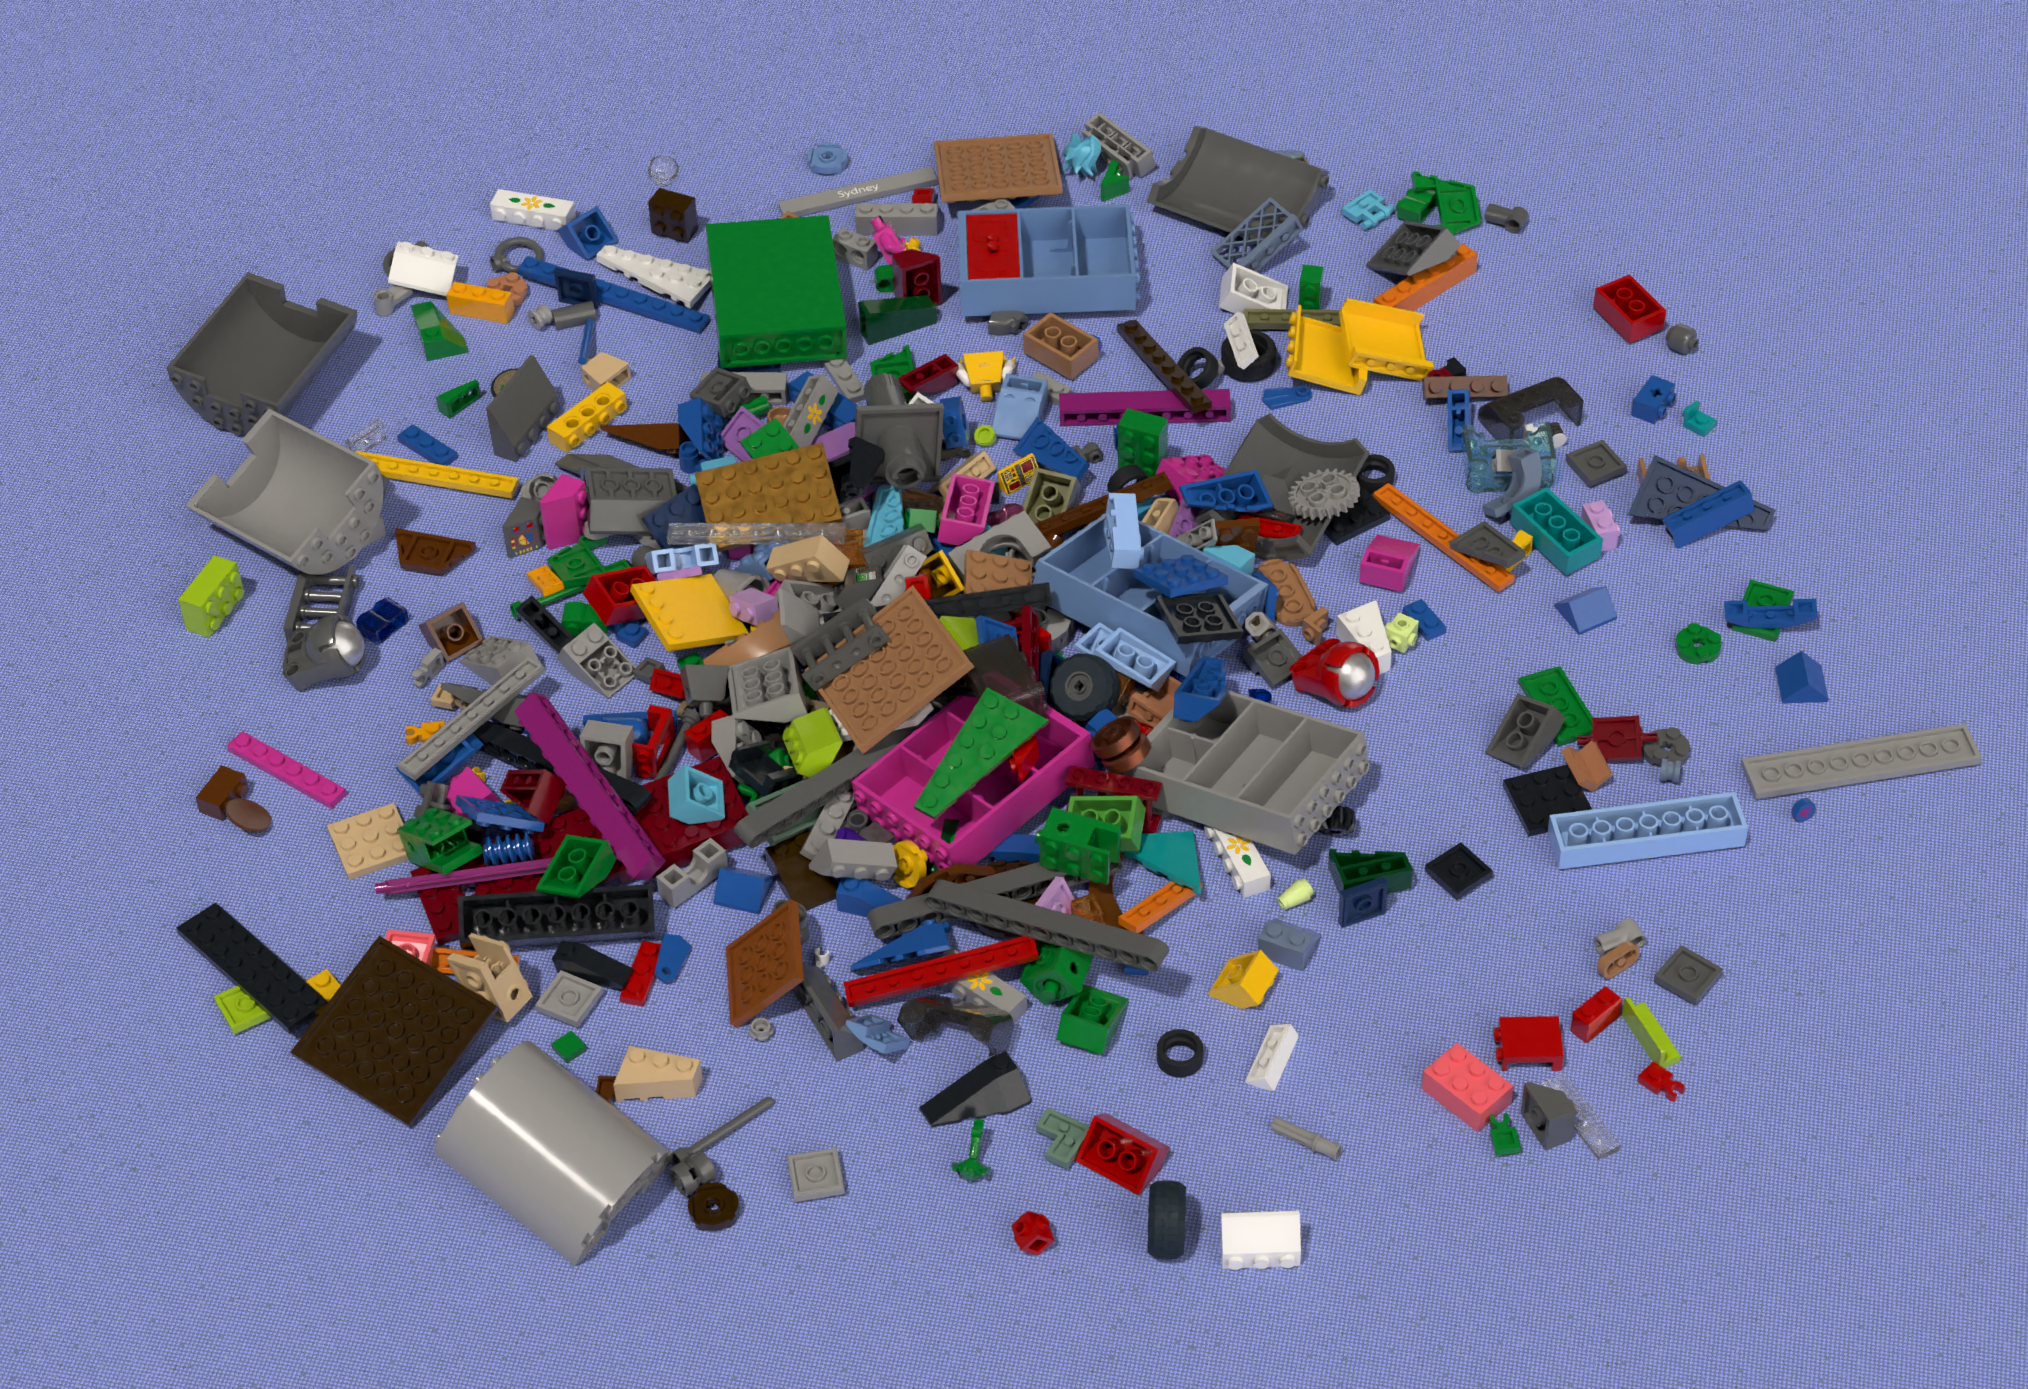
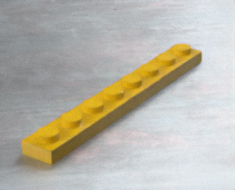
[356,451,519,499]

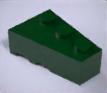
[1328,849,1413,896]

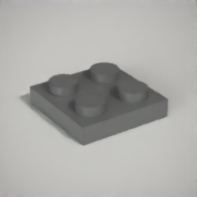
[1566,440,1627,487]
[1654,945,1723,1005]

